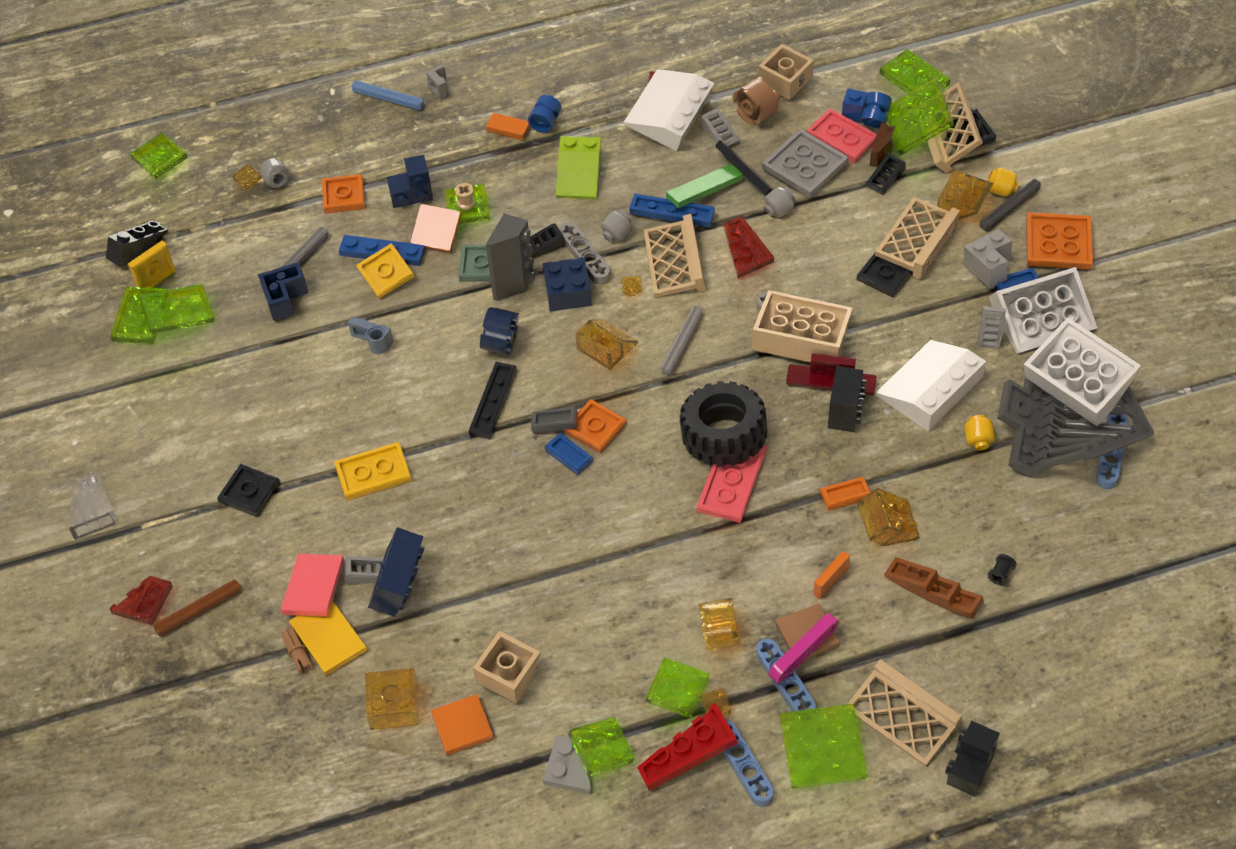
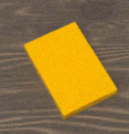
[334,442,412,501]
[289,601,367,676]

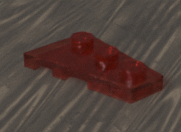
[724,216,774,279]

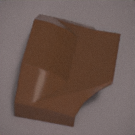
[870,123,896,167]

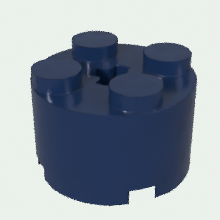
[480,307,519,355]

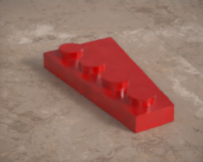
[637,702,738,791]

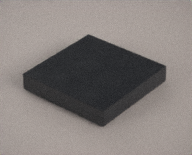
[856,250,913,298]
[217,464,280,518]

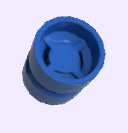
[860,92,892,128]
[528,95,562,133]

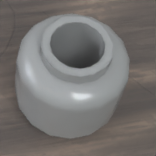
[260,158,289,188]
[764,187,795,218]
[601,210,632,242]

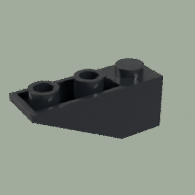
[106,221,168,267]

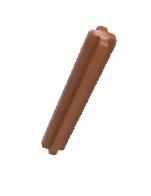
[153,579,241,636]

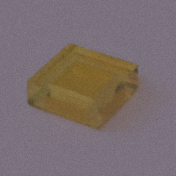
[232,164,262,190]

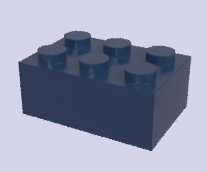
[368,527,425,617]

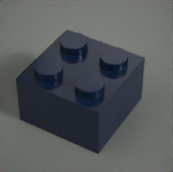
[542,257,592,312]

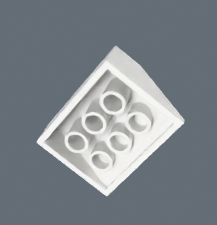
[623,69,714,151]
[989,267,1098,354]
[1024,317,1141,426]
[876,340,986,431]

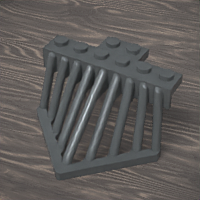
[997,377,1154,478]

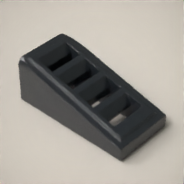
[865,153,906,195]
[530,223,564,258]

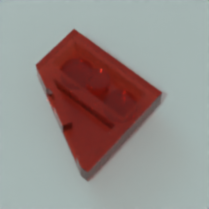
[109,576,173,625]

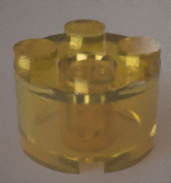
[698,598,740,651]

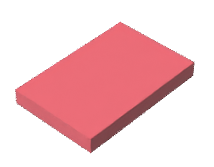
[806,108,877,164]
[281,554,345,616]

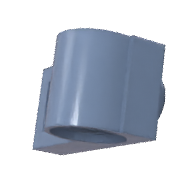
[348,317,393,354]

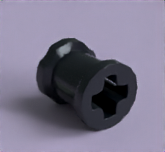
[988,554,1017,586]

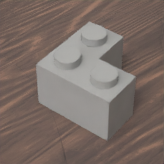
[964,229,1012,289]

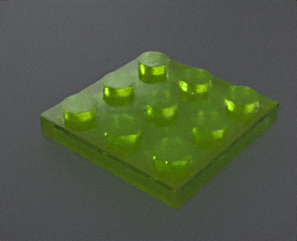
[886,78,954,155]
[779,704,867,789]

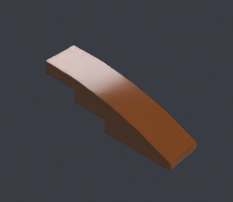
[884,557,984,619]

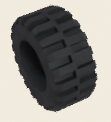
[679,381,768,467]

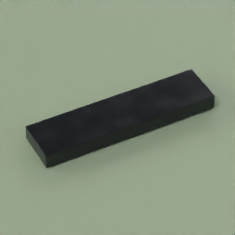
[715,140,773,195]
[469,362,517,440]

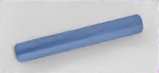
[351,80,424,110]

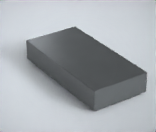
[531,406,578,433]

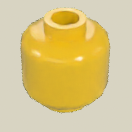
[986,167,1019,197]
[964,415,995,450]

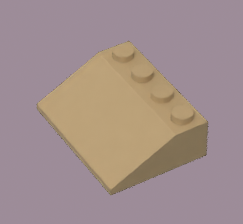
[751,290,853,362]

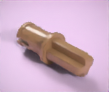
[281,629,313,674]

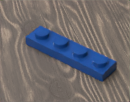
[629,193,715,228]
[339,235,425,266]

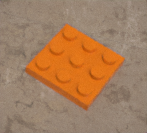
[1026,212,1093,270]

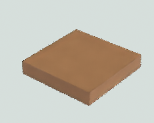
[775,604,840,658]

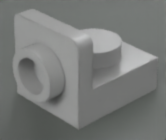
[426,65,447,100]

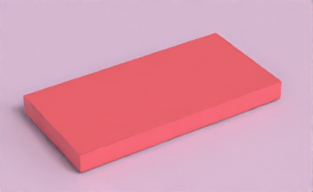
[697,445,767,523]

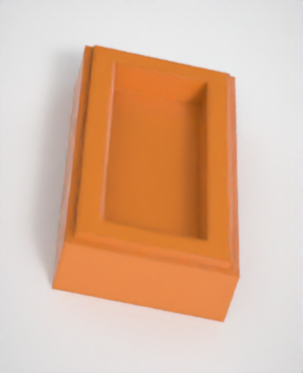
[486,113,531,140]
[820,476,872,511]
[813,551,850,599]

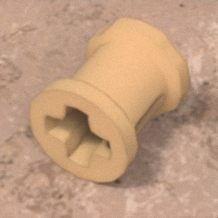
[455,183,475,210]

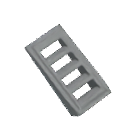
[701,108,740,147]
[978,306,1006,349]
[344,556,383,584]

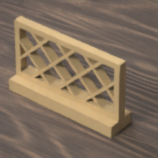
[916,82,982,173]
[875,197,960,279]
[644,214,706,298]
[845,659,962,767]

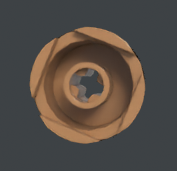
[733,77,780,126]

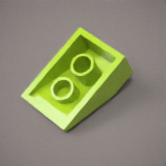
[556,136,602,199]

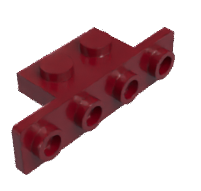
[786,353,877,395]

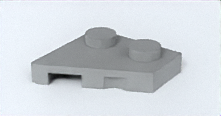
[543,736,591,795]

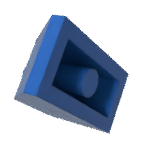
[842,88,868,123]

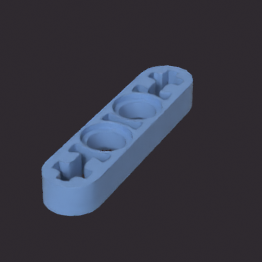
[1096,414,1128,489]
[756,639,816,721]
[723,720,773,807]

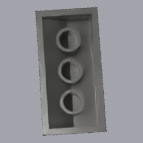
[486,213,535,301]

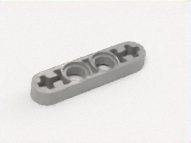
[560,223,610,284]

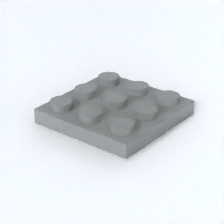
[762,129,848,198]

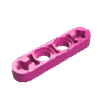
[768,613,839,684]

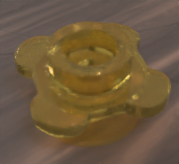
[621,276,642,296]

